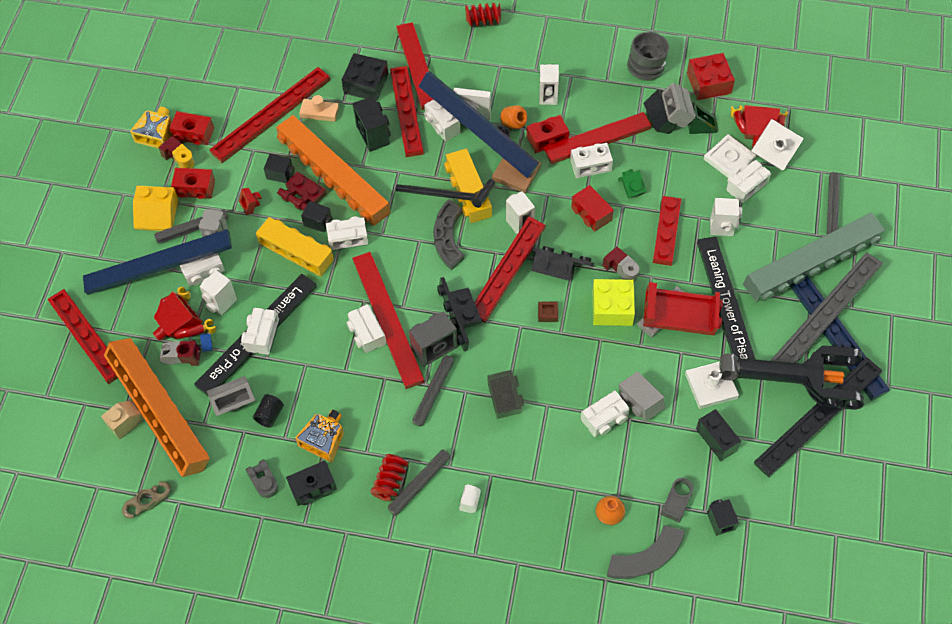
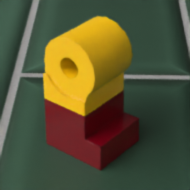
[158,136,195,168]

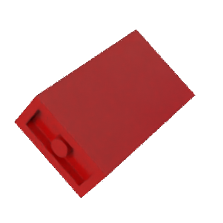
[643,282,723,336]

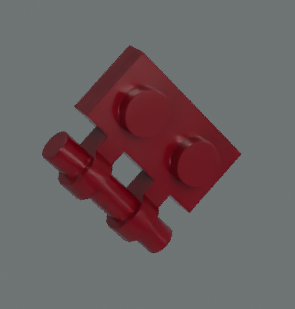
[277,171,327,211]

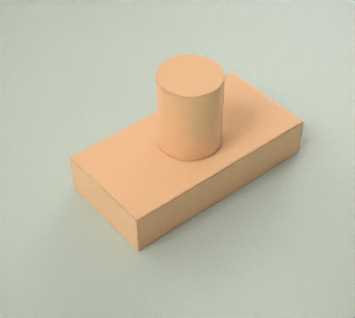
[299,95,339,122]

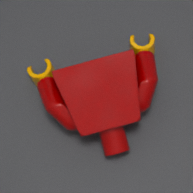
[730,105,788,149]
[153,287,216,341]

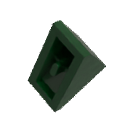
[688,102,718,134]

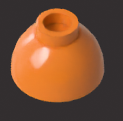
[595,496,625,525]

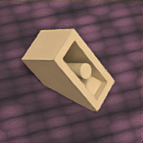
[101,400,144,440]

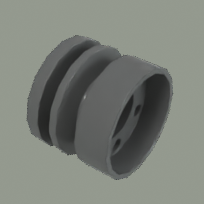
[627,32,669,80]

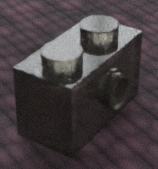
[487,370,524,419]

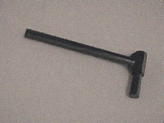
[395,179,495,208]

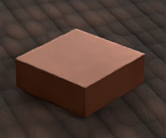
[538,302,558,322]

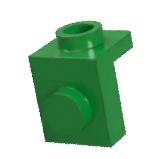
[618,169,647,198]

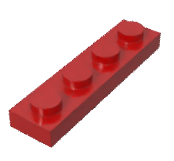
[653,196,681,266]

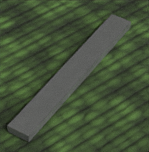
[770,252,883,363]

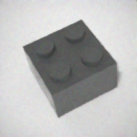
[409,311,458,367]

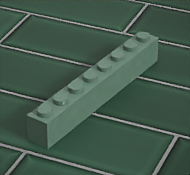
[743,212,885,302]

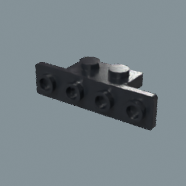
[531,244,595,281]
[437,277,481,351]

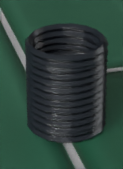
[252,394,284,428]

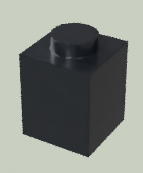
[264,154,295,183]
[301,201,333,233]
[707,499,739,536]

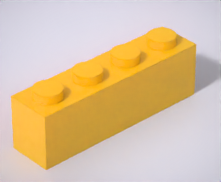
[444,148,492,223]
[256,217,334,277]

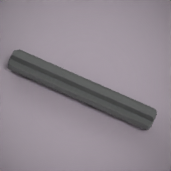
[826,172,840,235]
[154,209,228,243]
[412,355,454,427]
[388,449,450,515]

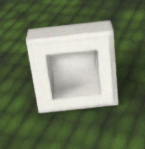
[459,484,481,513]

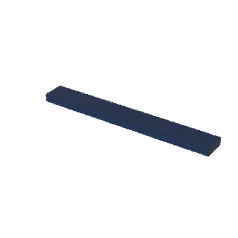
[418,71,539,178]
[83,229,232,295]
[790,276,890,401]

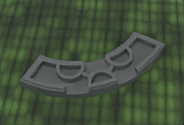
[433,199,464,270]
[607,525,685,579]

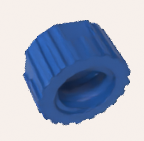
[200,333,213,352]

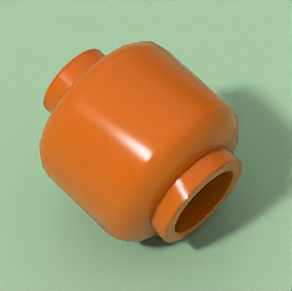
[500,105,527,130]

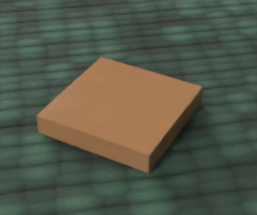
[492,158,541,193]

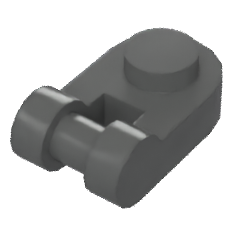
[245,459,278,498]

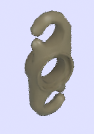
[122,481,171,519]

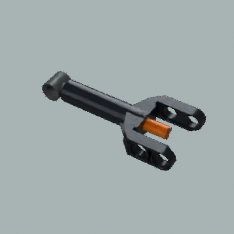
[719,345,864,410]

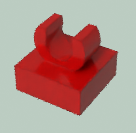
[239,188,262,215]

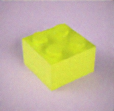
[592,279,635,326]

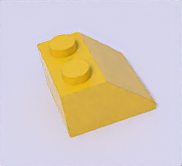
[133,186,179,231]

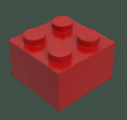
[687,53,735,101]

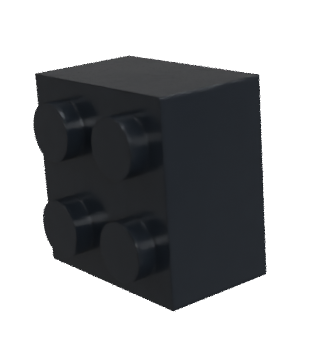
[341,53,389,101]
[352,96,391,152]

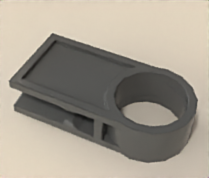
[660,478,693,522]

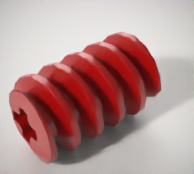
[465,2,501,27]
[371,454,409,502]

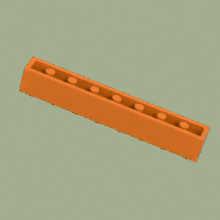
[276,115,390,226]
[104,338,210,477]

